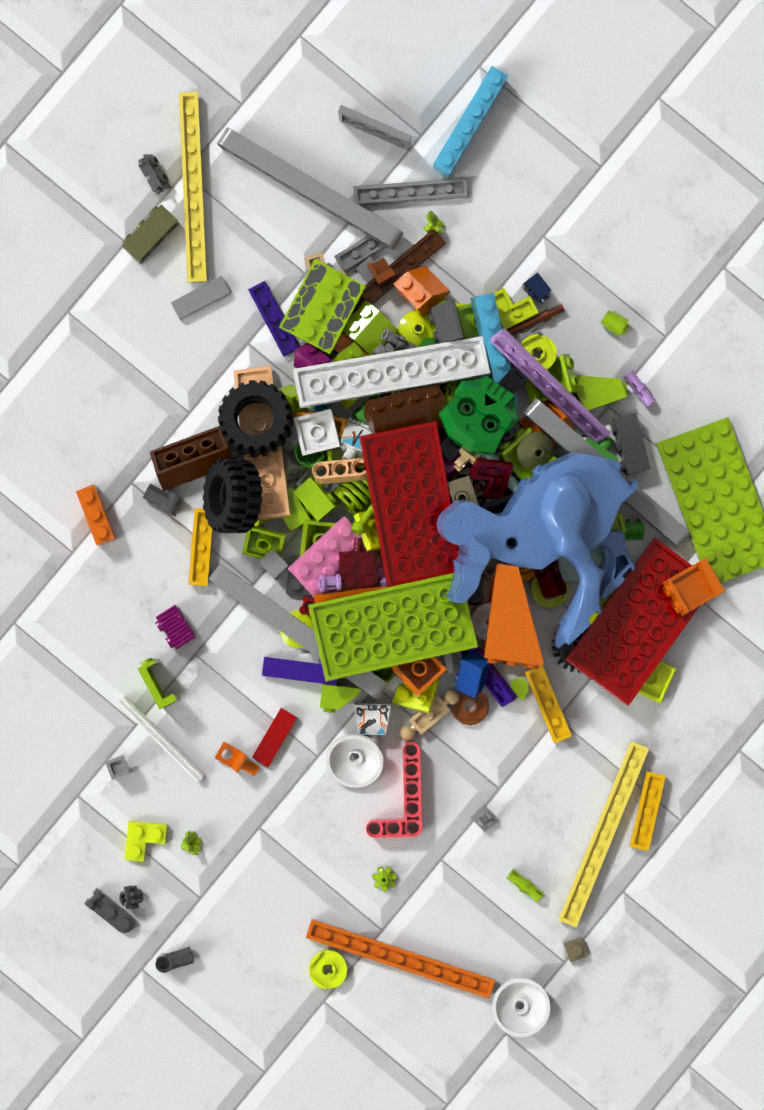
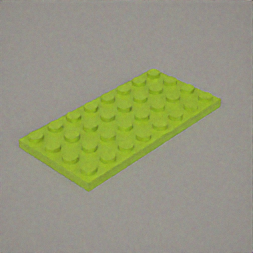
[656,417,764,583]
[308,573,478,682]

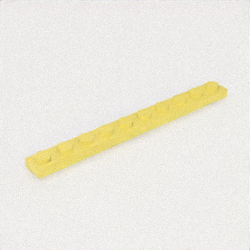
[179,92,207,283]
[558,741,649,928]

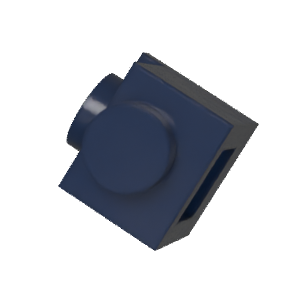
[521,272,552,304]

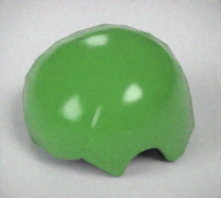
[294,442,325,469]

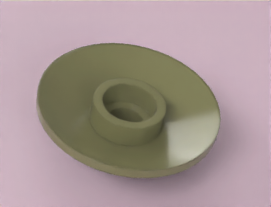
[516,432,553,470]

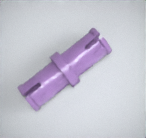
[623,370,656,408]

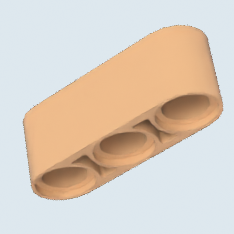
[312,458,367,484]

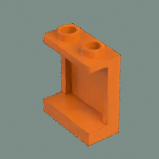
[663,558,725,616]

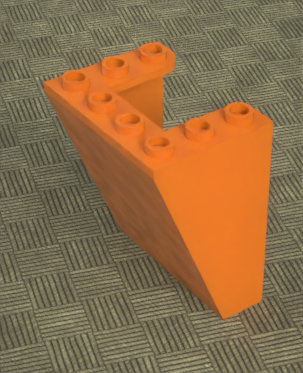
[482,564,544,669]

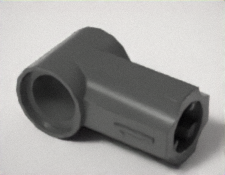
[143,484,184,516]
[155,946,194,973]

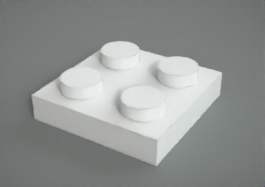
[294,409,341,456]

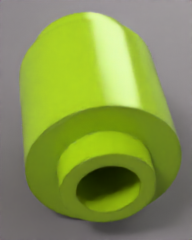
[601,310,630,336]

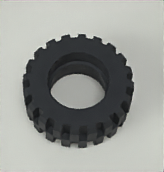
[218,380,293,457]
[203,459,263,533]

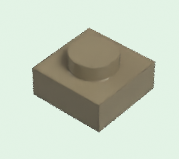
[563,937,588,963]

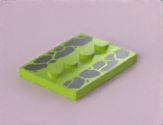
[279,259,366,355]

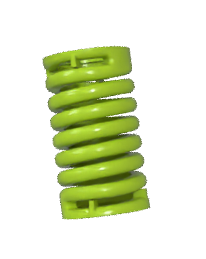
[332,466,371,516]

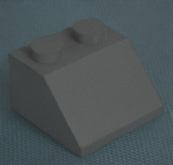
[428,299,463,344]

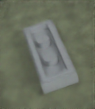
[334,235,387,273]
[171,276,231,320]

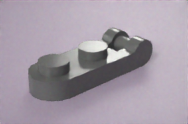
[84,888,135,933]

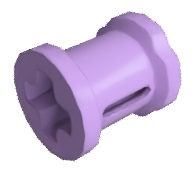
[319,574,342,592]

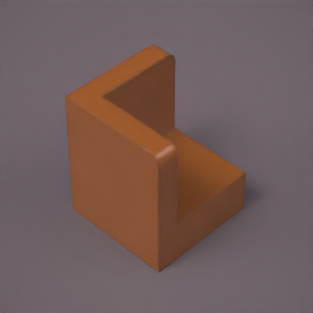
[367,258,395,287]

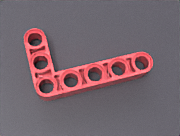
[366,741,422,838]

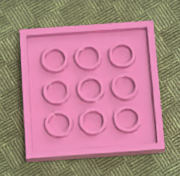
[287,516,385,598]

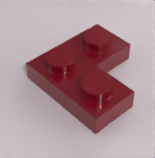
[470,458,514,498]

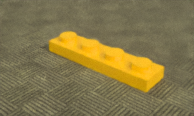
[188,508,213,586]
[525,666,572,743]
[629,771,666,851]

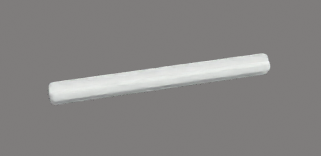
[118,696,205,782]

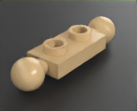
[400,689,460,741]

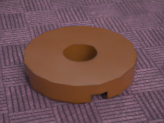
[451,691,489,725]

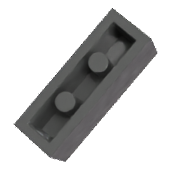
[610,413,651,476]

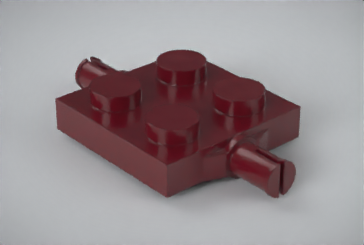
[338,537,378,590]

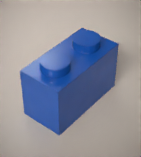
[455,650,490,699]

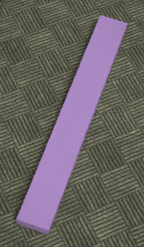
[489,328,611,443]

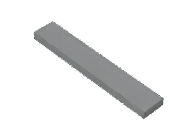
[353,178,469,206]

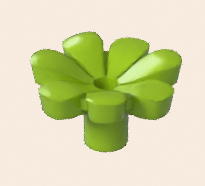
[424,211,445,233]
[181,831,202,855]
[372,866,397,892]

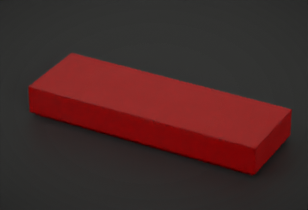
[252,708,297,767]

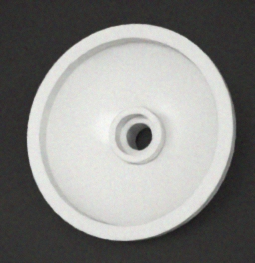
[326,734,384,788]
[492,978,550,1037]

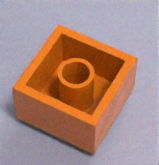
[391,657,447,698]

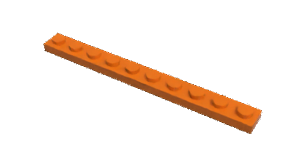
[306,919,495,998]

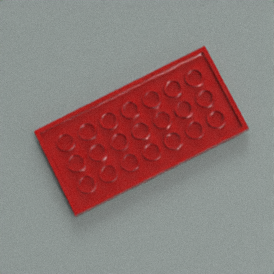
[359,421,459,587]
[565,538,700,706]

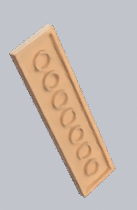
[233,366,290,520]

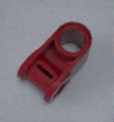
[534,561,567,600]

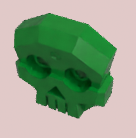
[439,376,519,455]

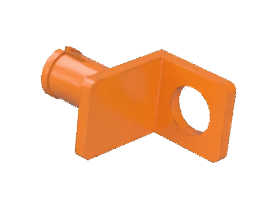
[215,742,260,776]

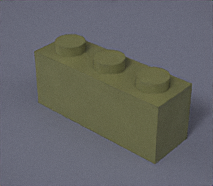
[122,204,180,264]

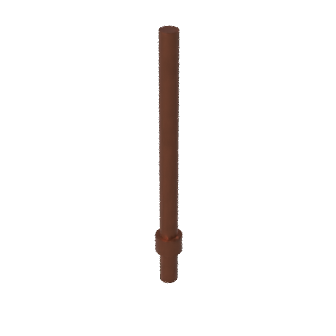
[506,304,565,335]

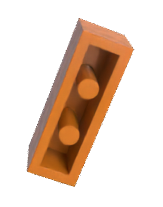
[76,484,117,546]

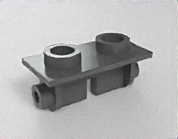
[138,154,171,194]

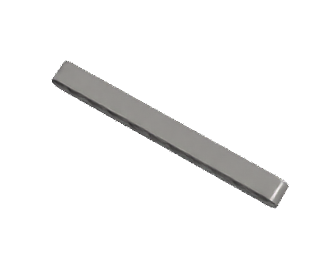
[217,127,404,250]
[523,398,691,548]
[209,563,388,700]

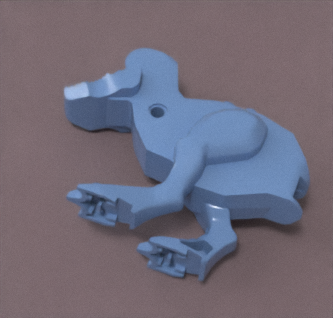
[436,452,639,649]

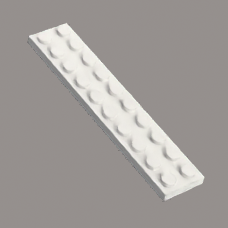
[293,336,490,408]

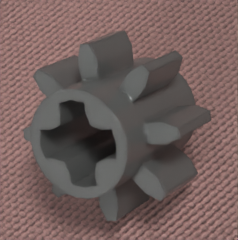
[119,885,143,909]

